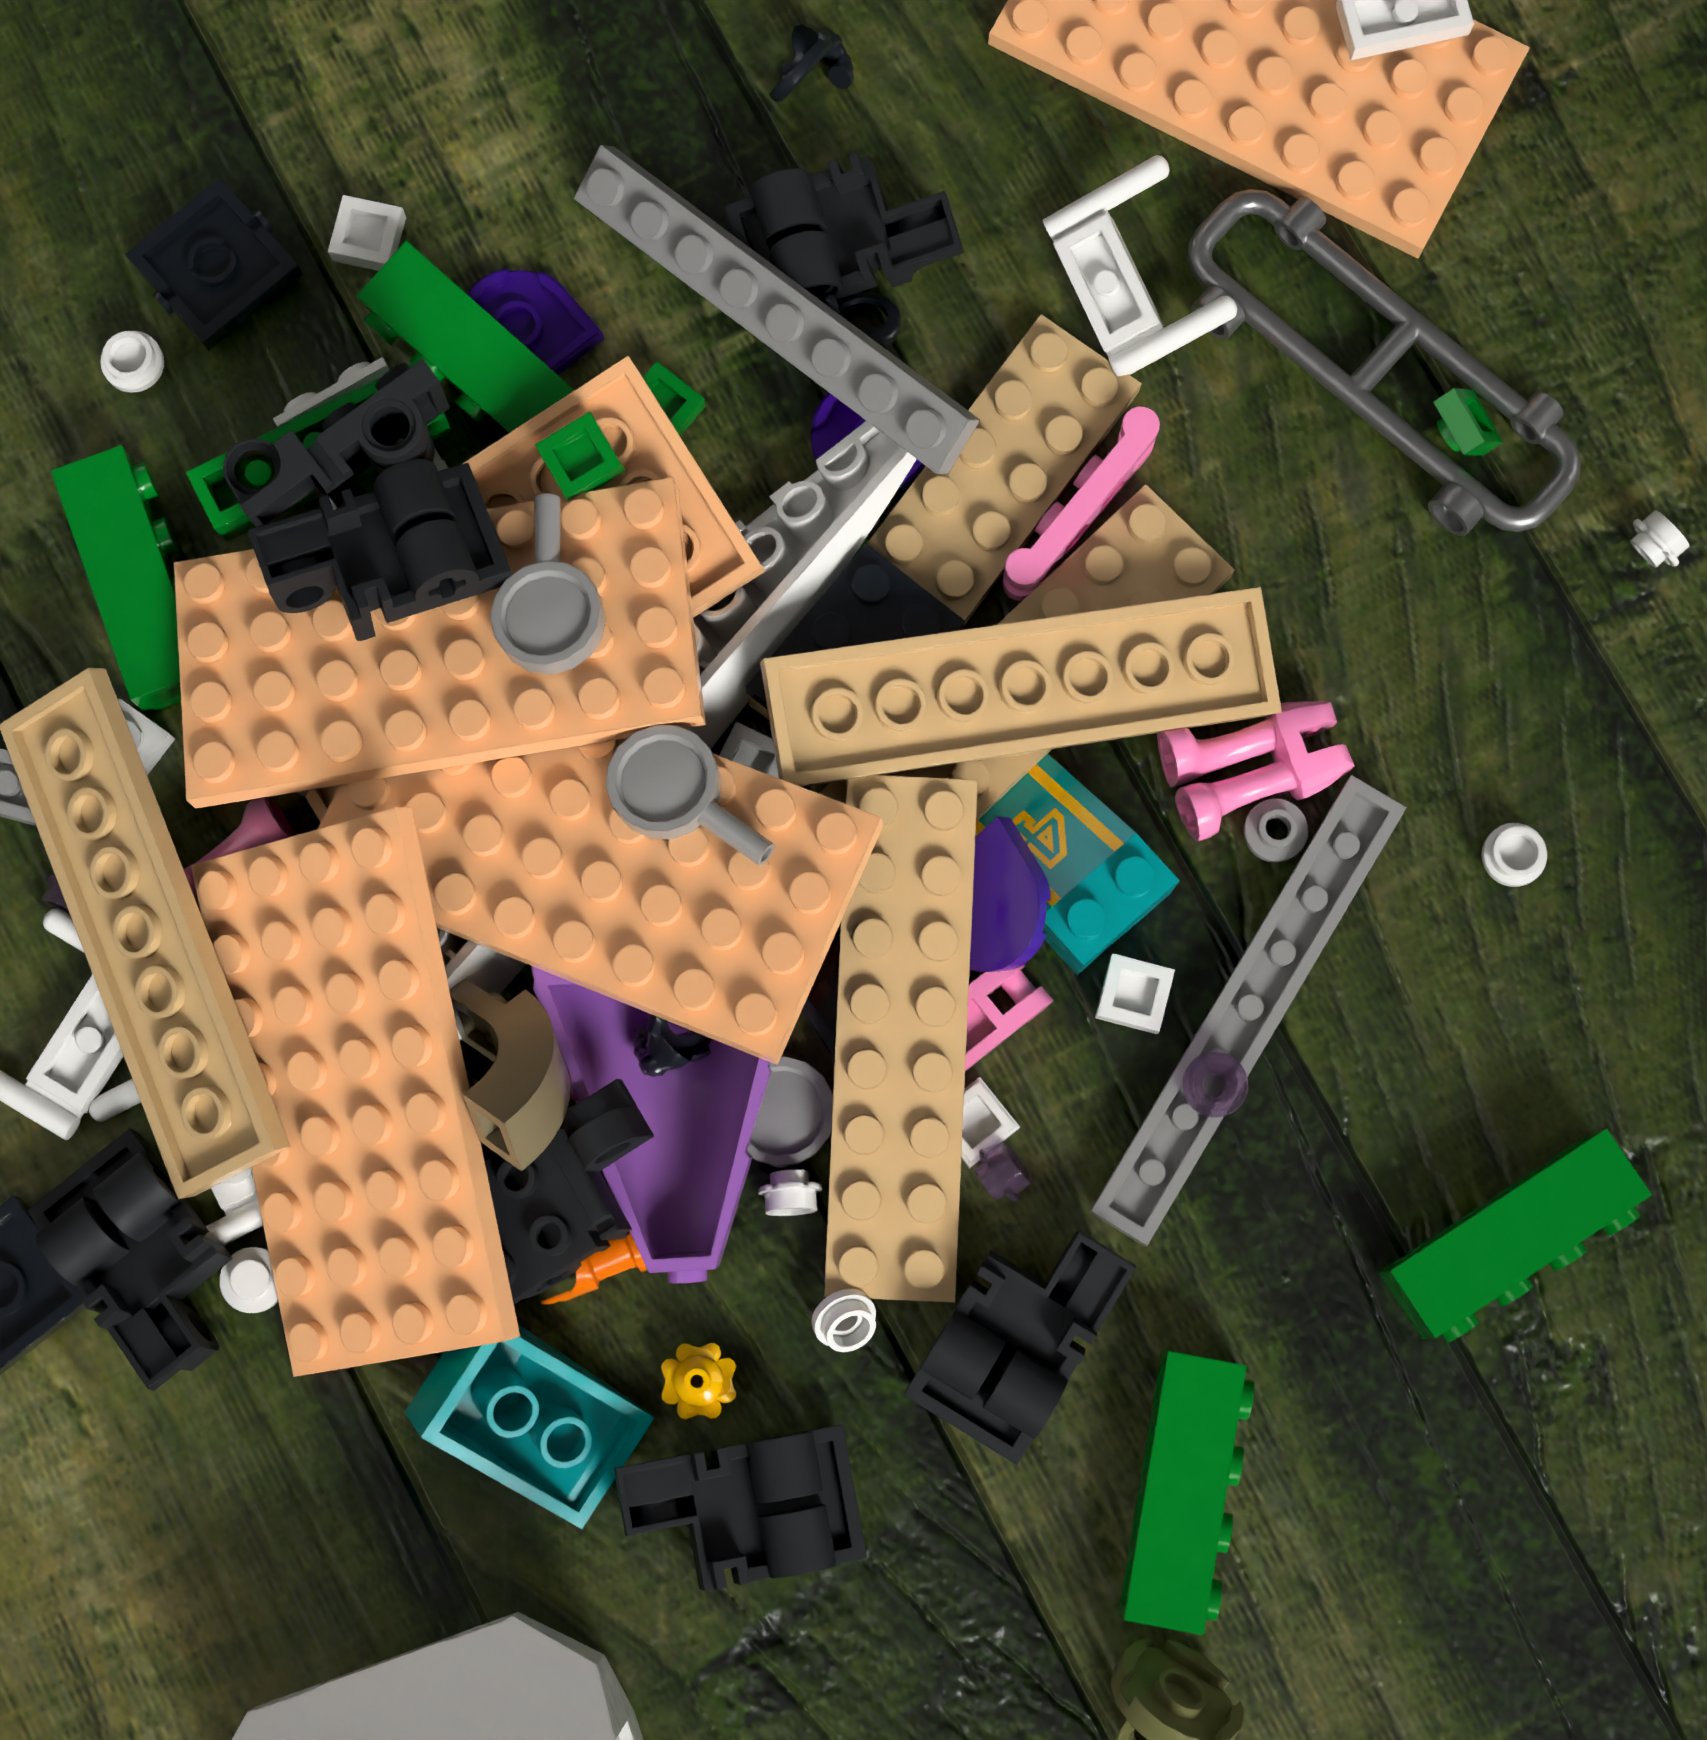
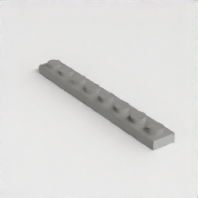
[574,145,980,474]
[1089,775,1407,1246]

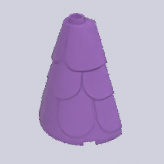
[532,966,772,1283]

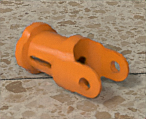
[541,1231,647,1304]

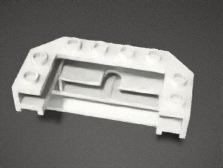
[232,1612,643,1740]

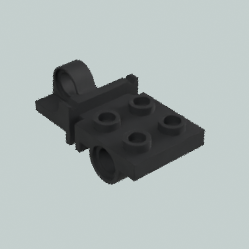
[724,151,964,300]
[223,359,450,527]
[247,459,511,641]
[485,1079,654,1304]
[27,1128,232,1391]
[904,1230,1136,1465]
[614,1425,867,1591]

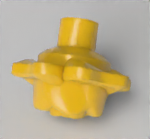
[661,1343,737,1420]

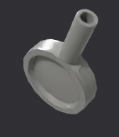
[490,493,606,675]
[606,725,775,866]
[748,1057,833,1168]

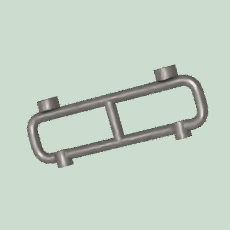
[1187,189,1581,536]

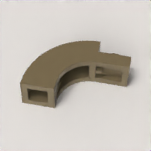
[449,978,571,1171]

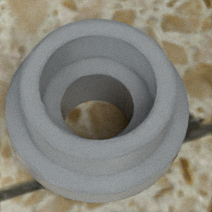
[1243,799,1308,863]

